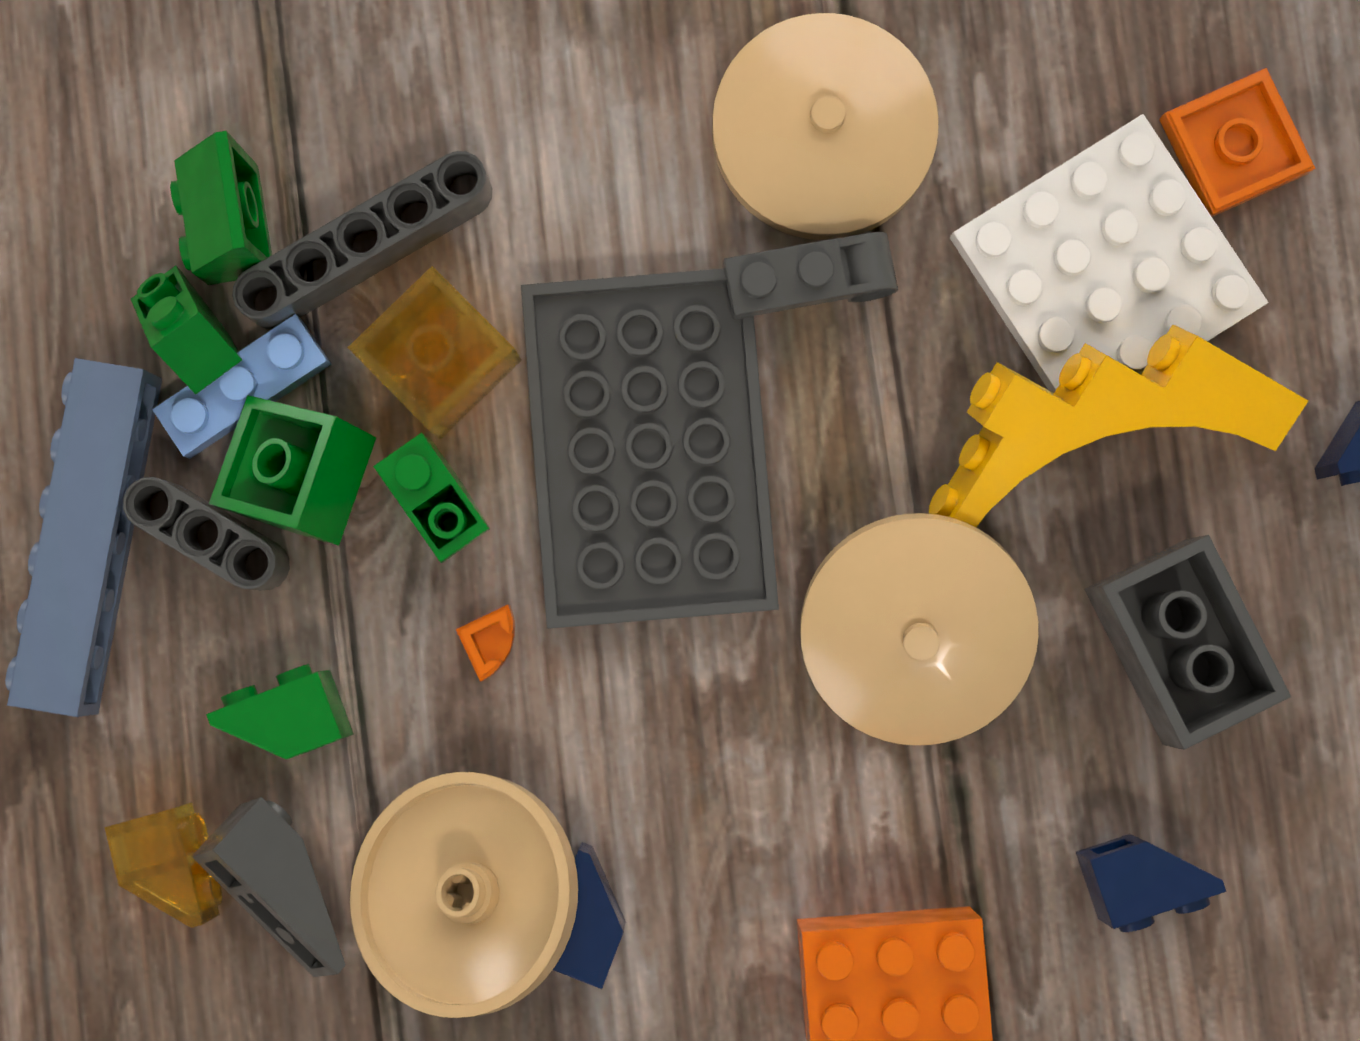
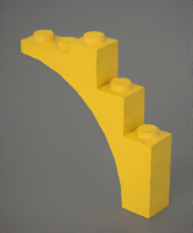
[929,325,1308,527]

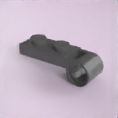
[723,232,898,320]

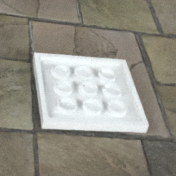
[950,114,1269,393]

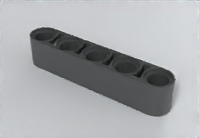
[232,151,492,329]

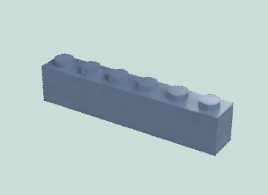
[5,358,162,717]

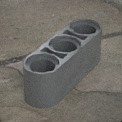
[123,477,290,591]

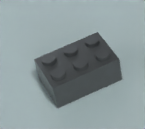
[1084,535,1291,750]

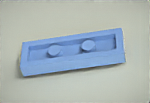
[152,314,331,459]

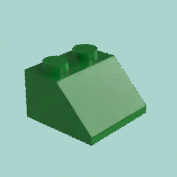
[170,131,272,285]
[209,395,377,546]

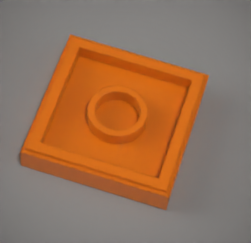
[1159,68,1316,217]

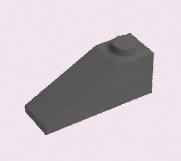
[191,797,346,977]

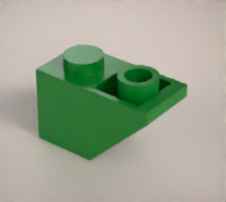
[131,265,242,394]
[373,432,490,563]
[206,664,354,759]

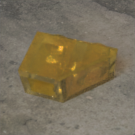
[104,802,222,928]

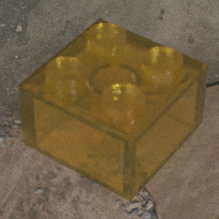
[347,266,522,440]

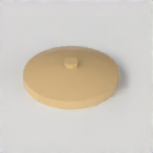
[712,13,938,240]
[800,513,1039,745]
[350,772,578,1018]

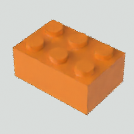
[797,906,993,1041]

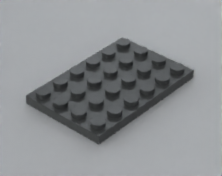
[521,268,779,629]

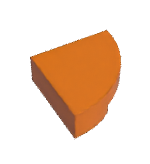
[456,604,515,682]

